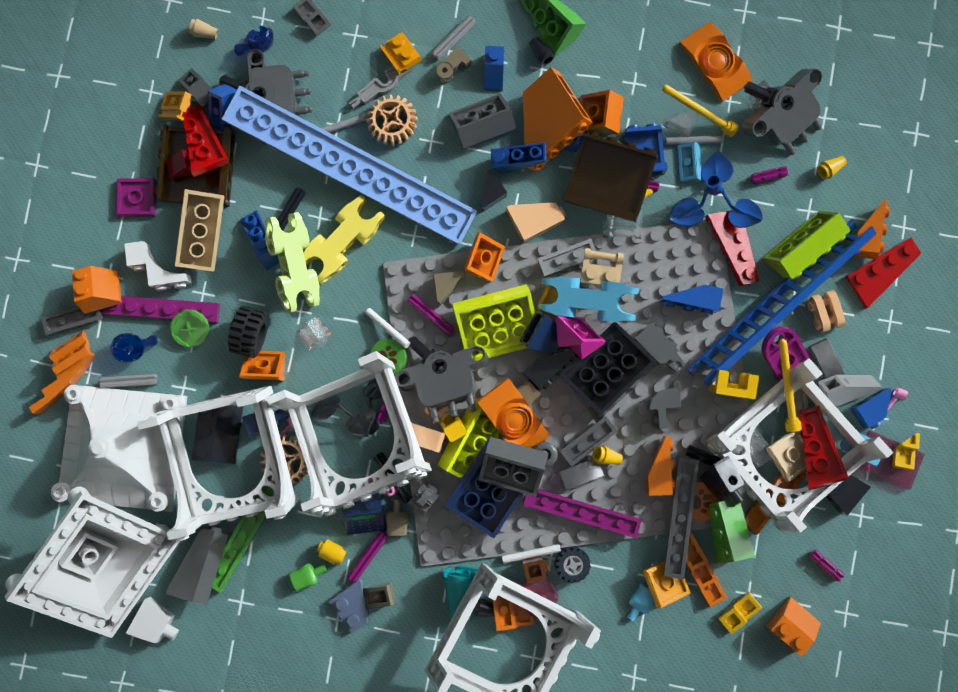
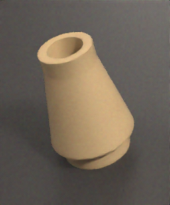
[189,19,218,40]

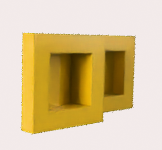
[719,591,762,634]

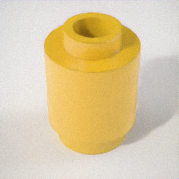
[317,539,347,566]

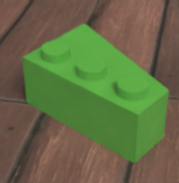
[709,499,755,564]

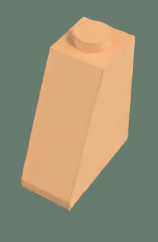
[506,202,566,244]
[393,423,446,453]

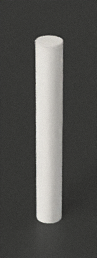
[365,308,410,348]
[502,544,561,564]

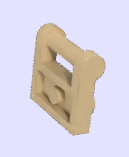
[580,248,624,286]

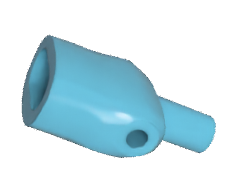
[627,584,654,621]

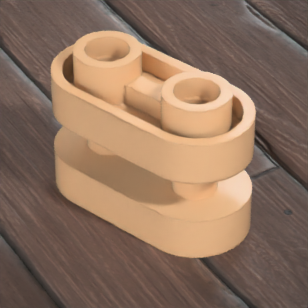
[807,290,846,333]

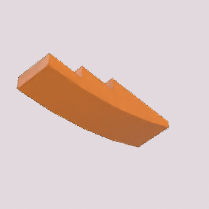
[29,352,95,414]
[744,471,807,535]
[686,531,727,608]

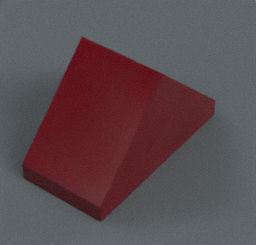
[166,149,192,179]

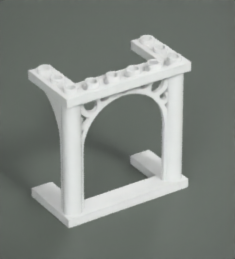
[266,351,432,516]
[706,358,893,533]
[137,386,300,541]
[424,563,601,692]

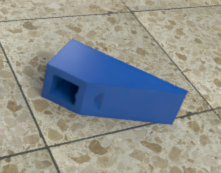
[491,142,547,173]
[240,210,280,270]
[659,285,724,316]

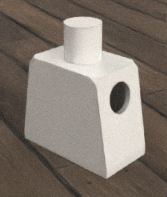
[126,597,179,643]

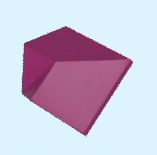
[556,316,606,359]

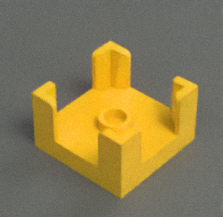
[708,368,759,399]

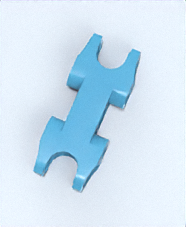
[539,276,639,322]

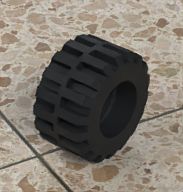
[228,306,268,358]

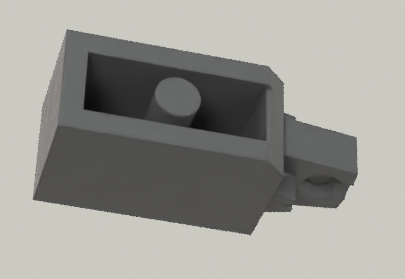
[634,323,685,372]
[408,483,439,516]

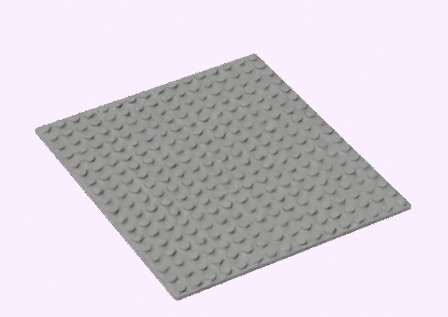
[383,220,761,566]

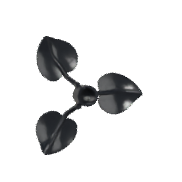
[311,379,382,437]

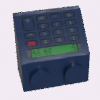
[342,493,386,535]

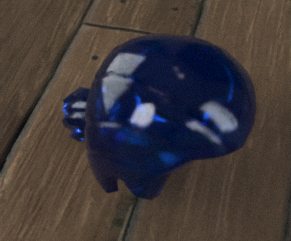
[234,25,274,56]
[110,333,158,363]

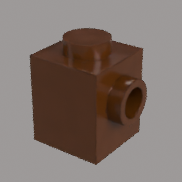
[522,556,549,583]

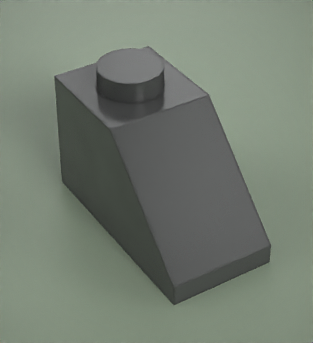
[178,68,211,107]

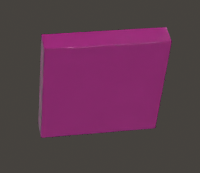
[116,178,156,217]

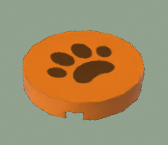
[692,482,721,521]

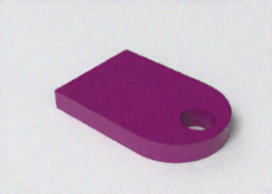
[761,326,811,382]

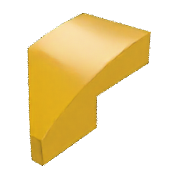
[892,433,920,471]

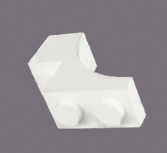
[124,241,192,291]

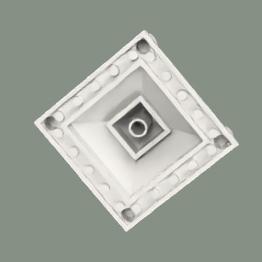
[51,385,188,512]
[4,487,180,638]

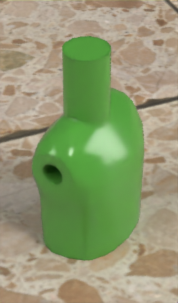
[289,564,327,592]

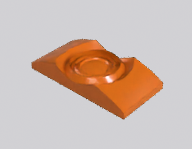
[679,22,753,102]
[476,377,550,449]

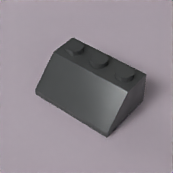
[449,93,516,148]
[478,436,548,497]

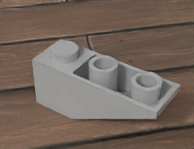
[818,375,882,407]

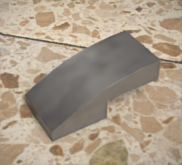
[293,0,331,36]
[809,338,845,379]
[558,459,604,490]

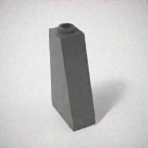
[165,526,228,605]

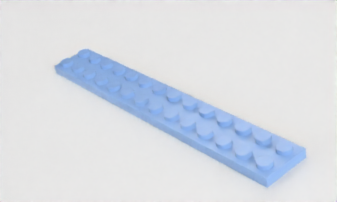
[222,86,477,245]

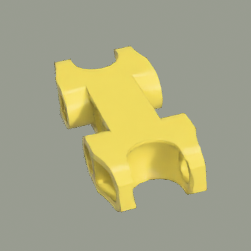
[303,195,385,285]

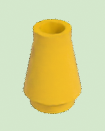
[817,156,847,179]
[592,445,623,465]

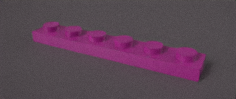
[103,296,220,323]
[523,489,642,539]

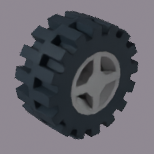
[555,547,591,583]

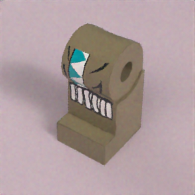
[437,47,472,83]

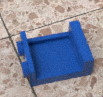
[623,123,668,175]

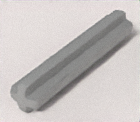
[432,15,475,60]
[100,374,158,388]

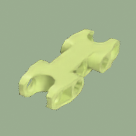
[265,212,320,312]

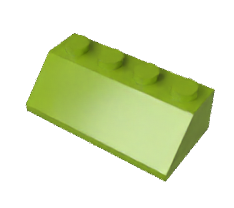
[762,211,851,279]

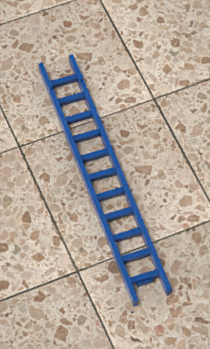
[687,219,876,387]

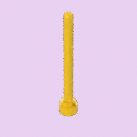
[662,85,739,137]
[779,339,802,432]

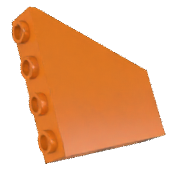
[523,67,593,172]

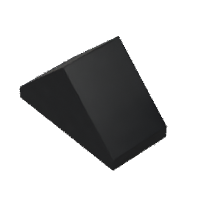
[481,170,507,211]

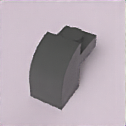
[647,388,681,429]

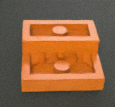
[49,330,90,375]
[492,584,534,631]

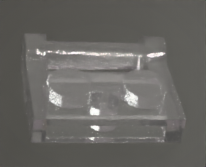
[603,207,642,239]

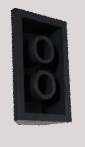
[192,405,243,464]

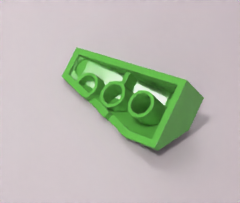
[520,0,586,55]

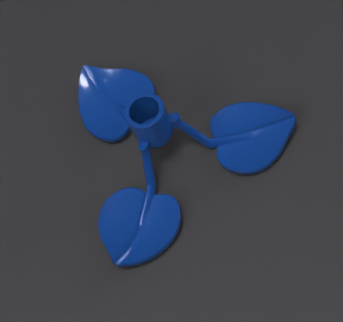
[669,150,763,228]

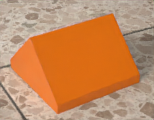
[464,232,505,282]
[239,351,285,381]

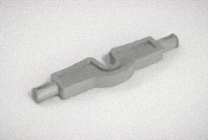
[349,66,413,109]

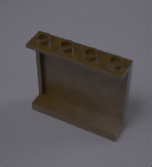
[155,124,236,206]
[562,131,658,223]

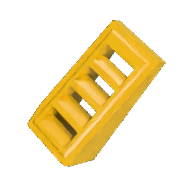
[439,414,467,442]

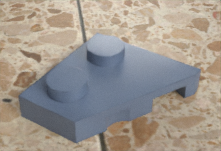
[329,579,369,634]

